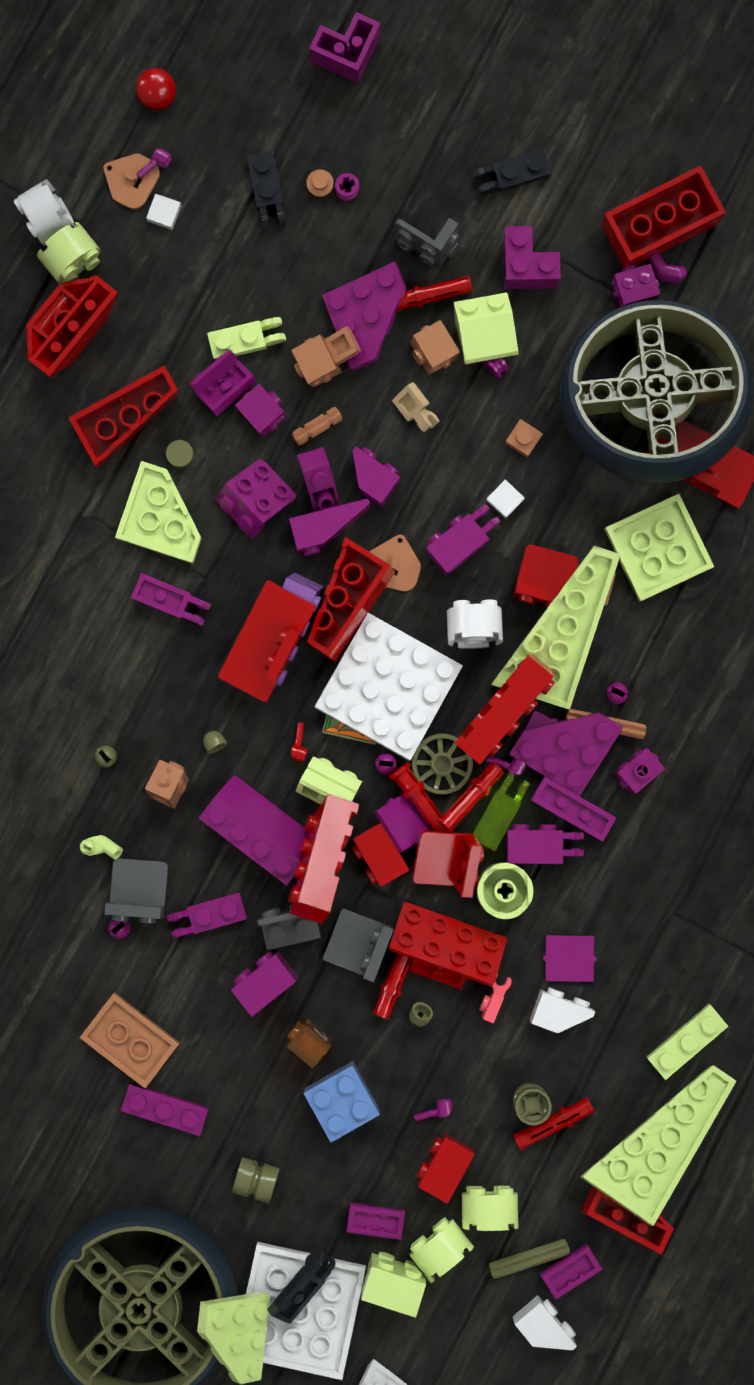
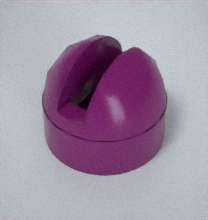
[606,682,628,704]
[375,753,397,775]
[108,920,131,939]

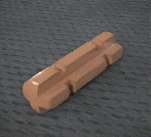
[292,407,342,445]

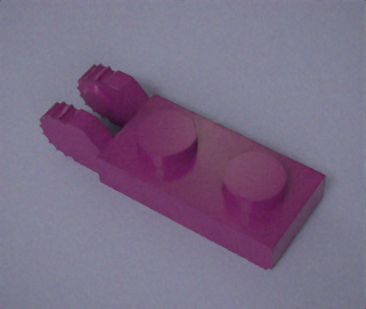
[131,573,211,626]
[166,892,247,938]

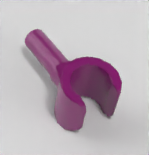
[136,149,172,179]
[486,756,526,776]
[414,1099,452,1122]

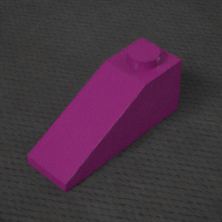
[289,498,370,556]

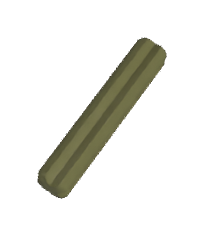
[489,1239,570,1279]

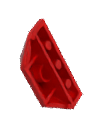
[26,276,119,377]

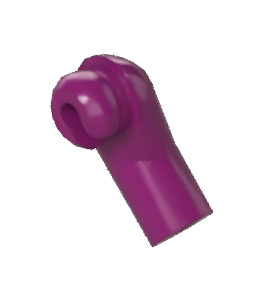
[648,253,687,283]

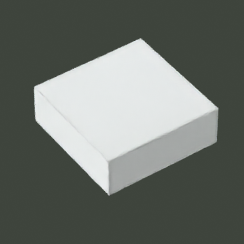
[146,194,182,230]
[486,480,525,519]

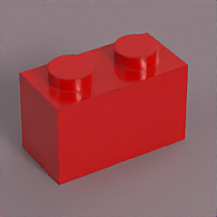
[351,823,409,887]
[416,1133,475,1204]

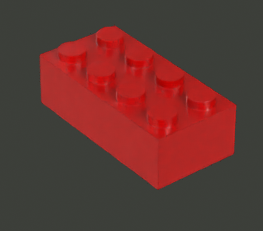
[601,165,726,268]

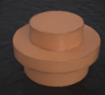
[307,169,333,197]

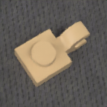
[392,382,439,432]

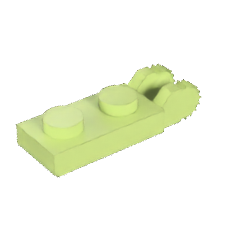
[207,317,286,361]

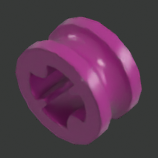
[335,173,359,201]
[483,358,509,379]

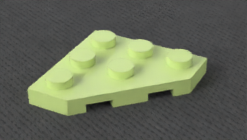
[115,461,202,564]
[197,1291,270,1384]

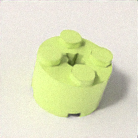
[37,222,100,283]
[476,862,533,919]
[462,1185,518,1231]
[410,1217,474,1283]

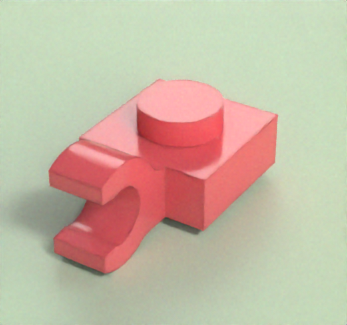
[479,973,511,1023]

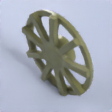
[412,734,473,795]

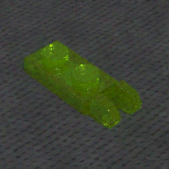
[473,772,529,851]

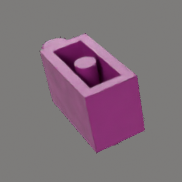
[426,504,501,576]
[506,824,584,864]

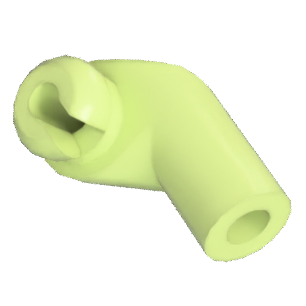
[80,835,123,859]

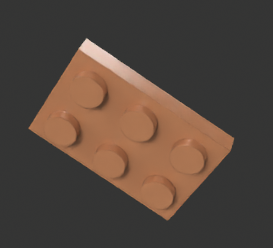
[80,993,180,1088]

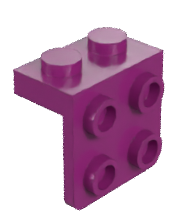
[216,459,296,539]

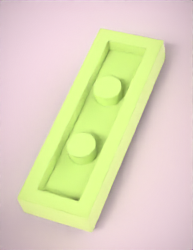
[646,1004,728,1080]

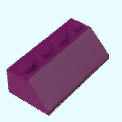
[199,775,308,885]

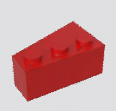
[580,1186,674,1255]

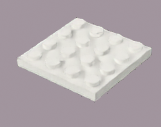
[314,613,463,761]
[246,1242,366,1380]

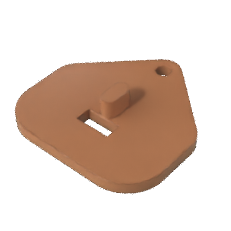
[103,154,160,209]
[370,535,421,591]

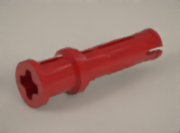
[389,762,454,832]

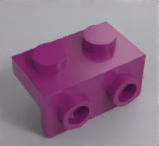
[190,349,257,416]

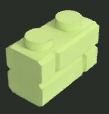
[296,756,362,804]

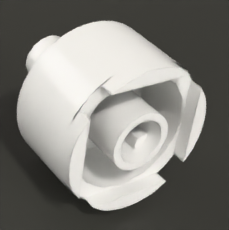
[14,179,75,245]
[447,600,503,648]

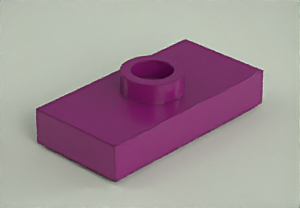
[346,1202,405,1240]
[540,1243,603,1300]

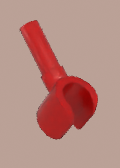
[291,723,308,763]

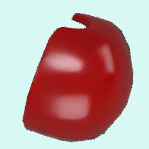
[135,68,176,111]

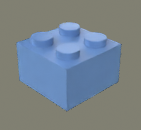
[304,1061,380,1142]

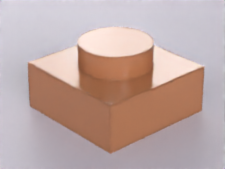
[324,326,361,365]
[505,419,543,458]

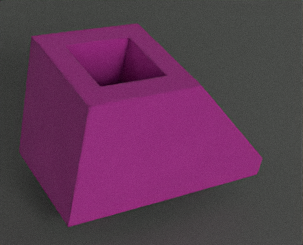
[352,446,400,508]
[297,447,340,512]

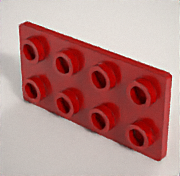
[646,420,754,508]
[218,580,316,702]
[389,902,507,990]

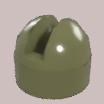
[203,731,227,754]
[94,745,117,767]
[409,1002,433,1027]

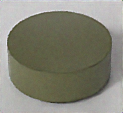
[166,440,194,468]

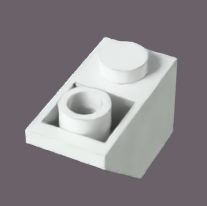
[529,987,595,1033]
[513,1295,577,1350]

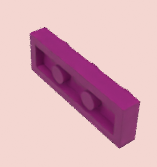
[531,777,616,842]
[121,1083,209,1136]

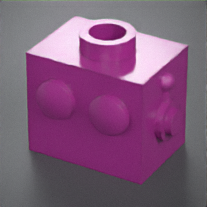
[611,264,660,308]
[235,384,288,437]
[614,748,665,794]

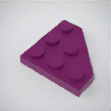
[322,262,407,371]
[509,712,623,796]

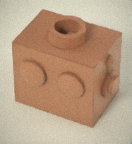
[410,320,460,375]
[292,335,342,387]
[145,760,189,809]

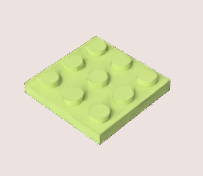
[604,494,714,602]

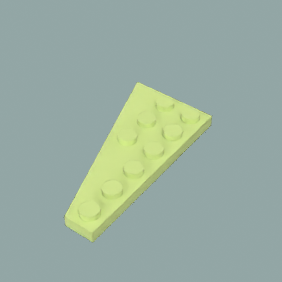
[492,546,620,710]
[580,1065,736,1226]

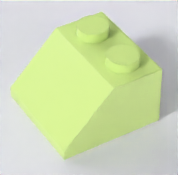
[454,293,518,364]

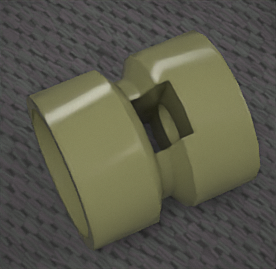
[512,1083,552,1125]
[232,1157,280,1204]

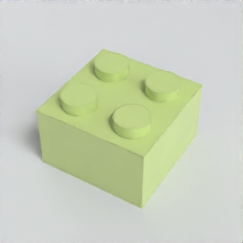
[361,1252,426,1318]

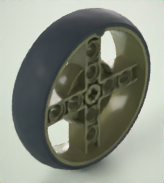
[560,300,753,483]
[42,1207,238,1385]

